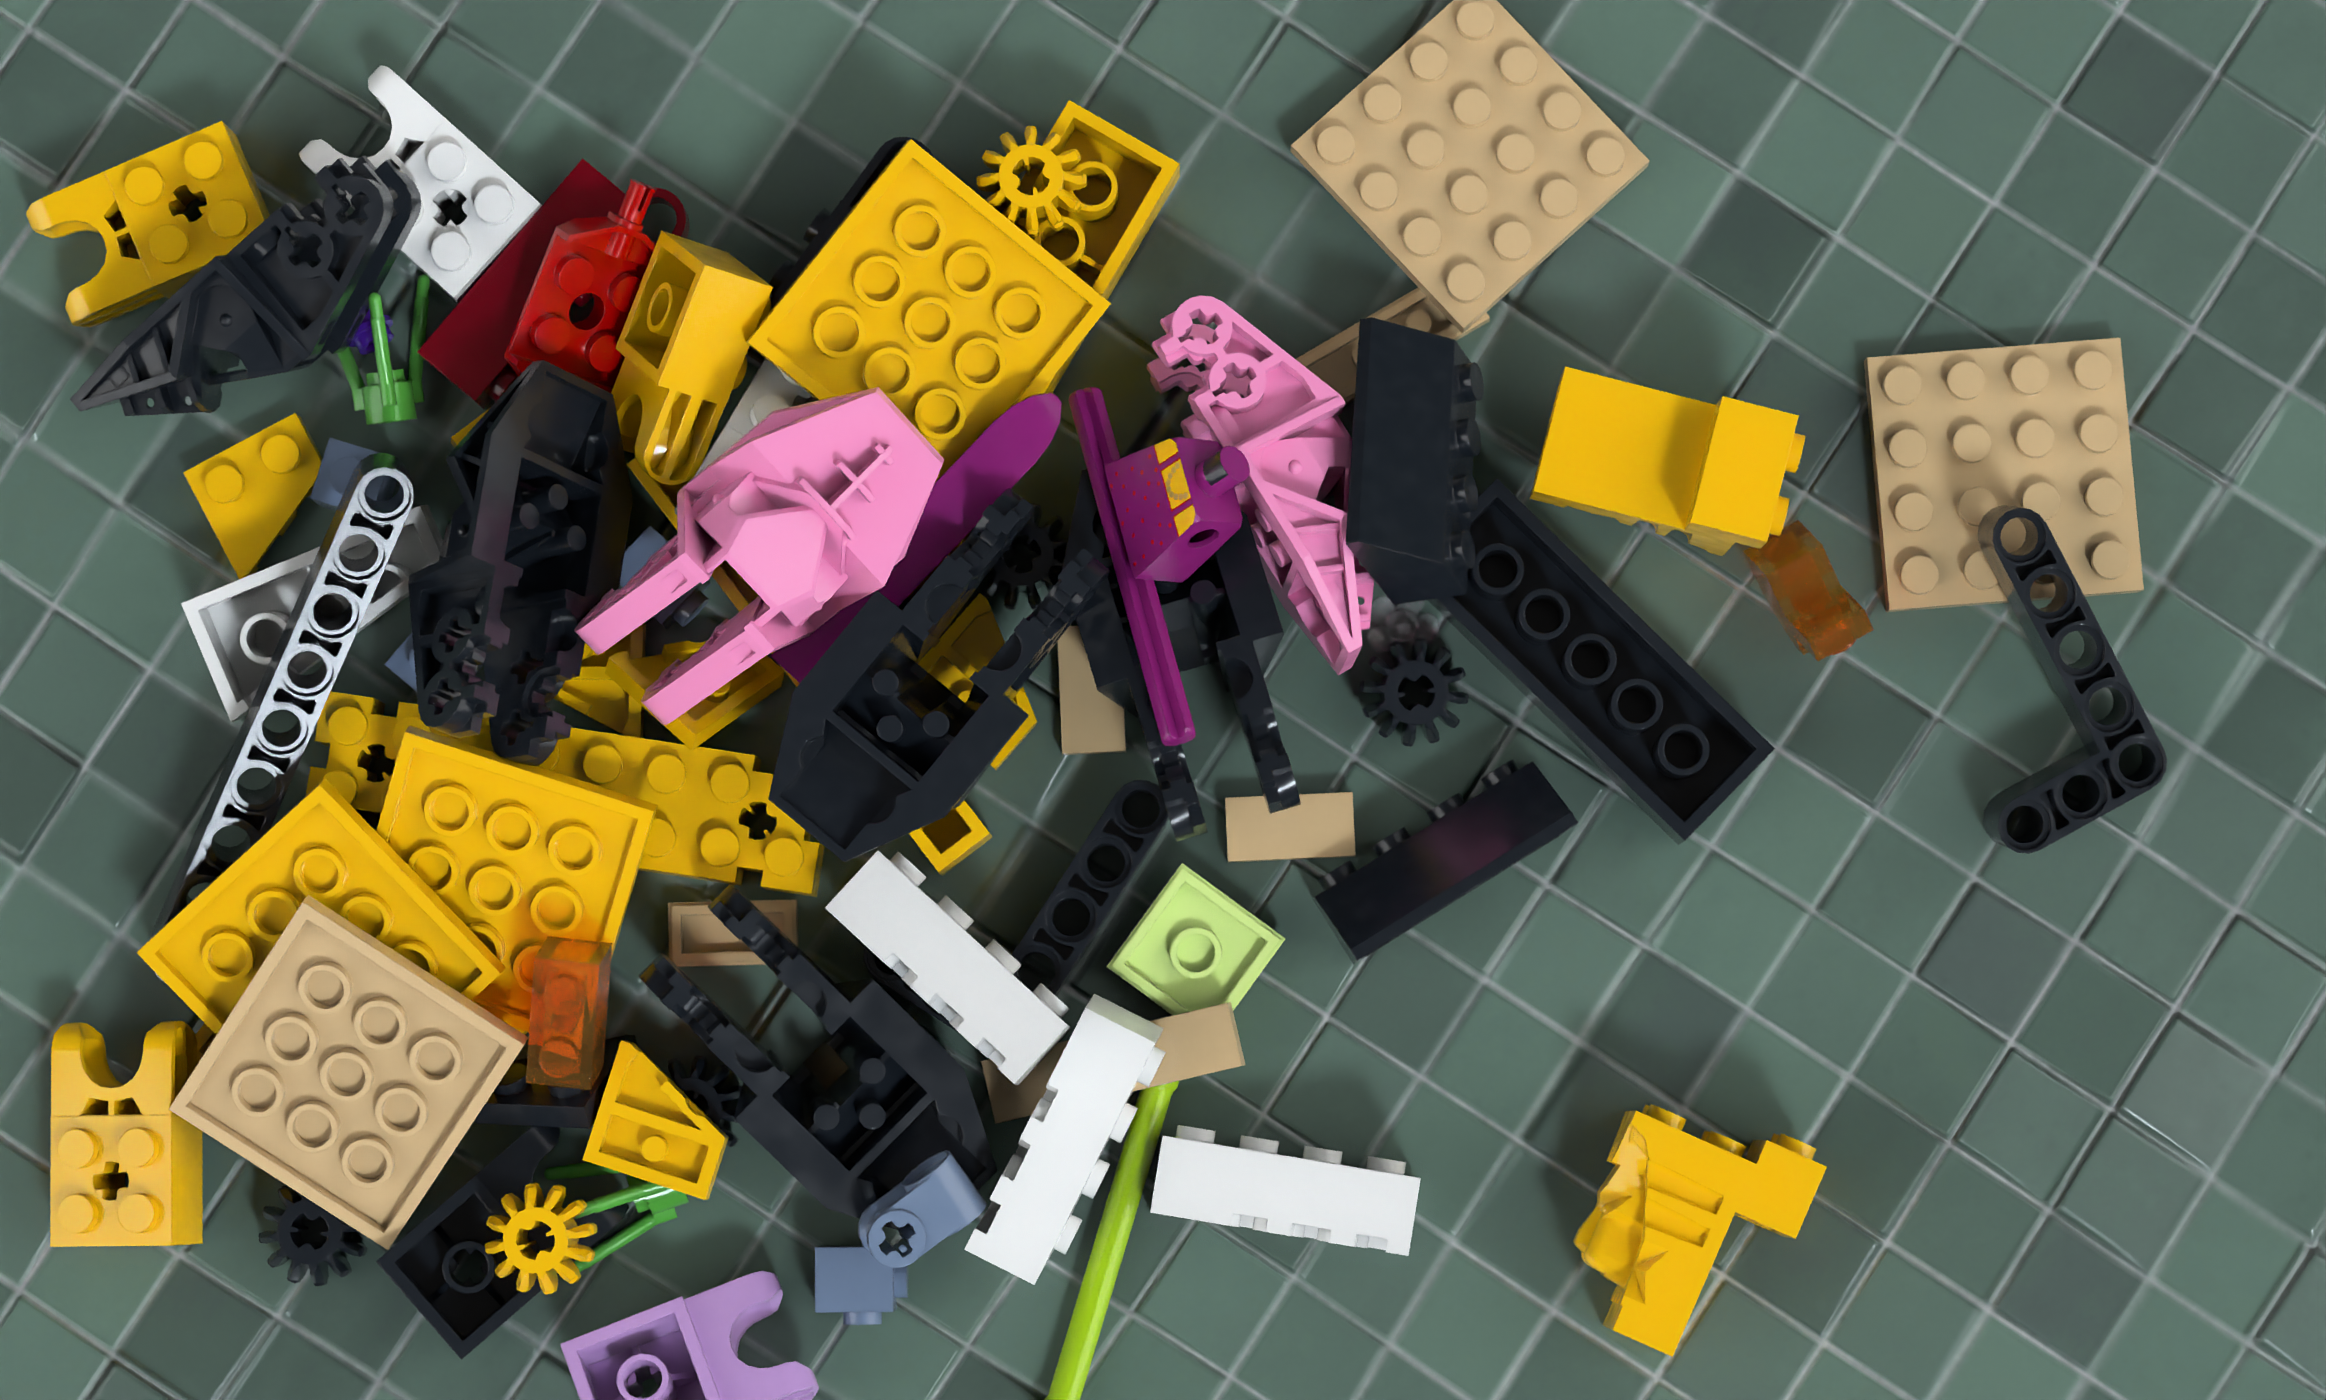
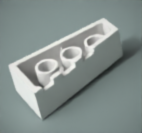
[181,505,443,722]
[825,851,1071,1085]
[964,994,1166,1285]
[1150,1125,1421,1256]

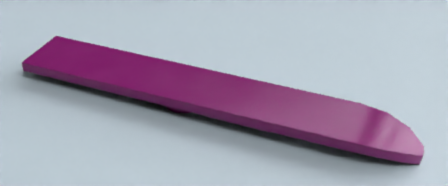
[771,392,1062,683]

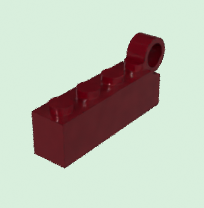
[417,158,690,409]

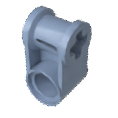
[858,1150,987,1268]

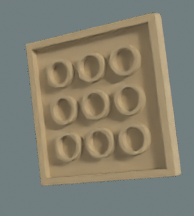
[1290,0,1650,334]
[1864,338,2144,612]
[169,895,529,1250]

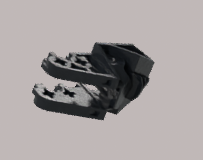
[70,156,421,416]
[408,360,633,766]
[1062,469,1301,842]
[768,488,1110,862]
[638,883,998,1230]

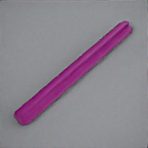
[1068,387,1196,746]

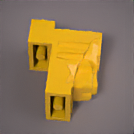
[1530,366,1805,556]
[1573,1104,1827,1357]

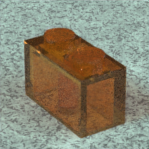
[526,936,612,1090]

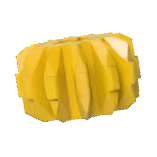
[977,126,1087,238]
[485,1183,597,1294]

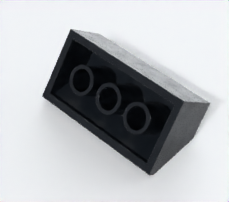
[1346,317,1484,605]
[1313,759,1578,965]

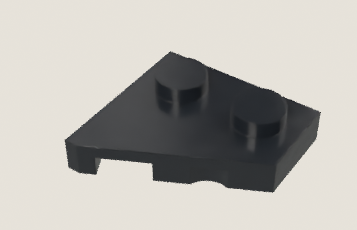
[475,1035,638,1129]

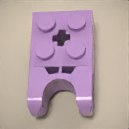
[560,1271,819,1400]

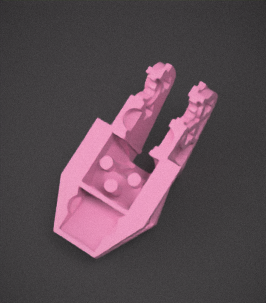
[1146,295,1374,676]
[575,387,945,725]

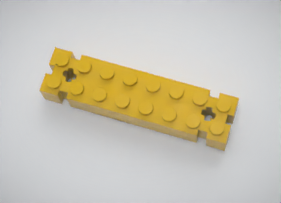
[306,691,825,897]

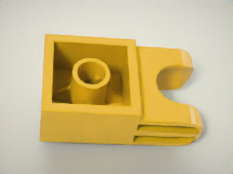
[26,121,270,327]
[611,230,773,485]
[50,1021,203,1247]

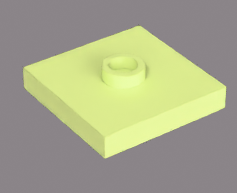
[1107,863,1286,1015]

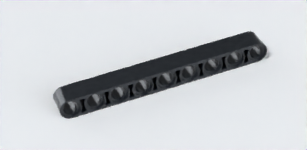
[151,453,414,983]

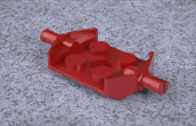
[504,179,657,393]

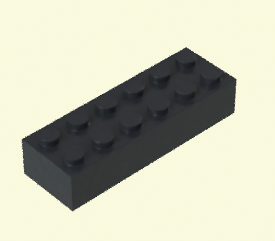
[1427,479,1775,845]

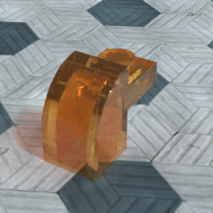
[1743,520,1874,662]

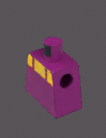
[1104,437,1250,583]

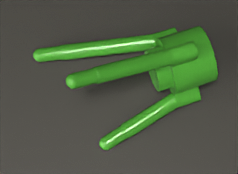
[337,274,430,425]
[544,1162,689,1272]

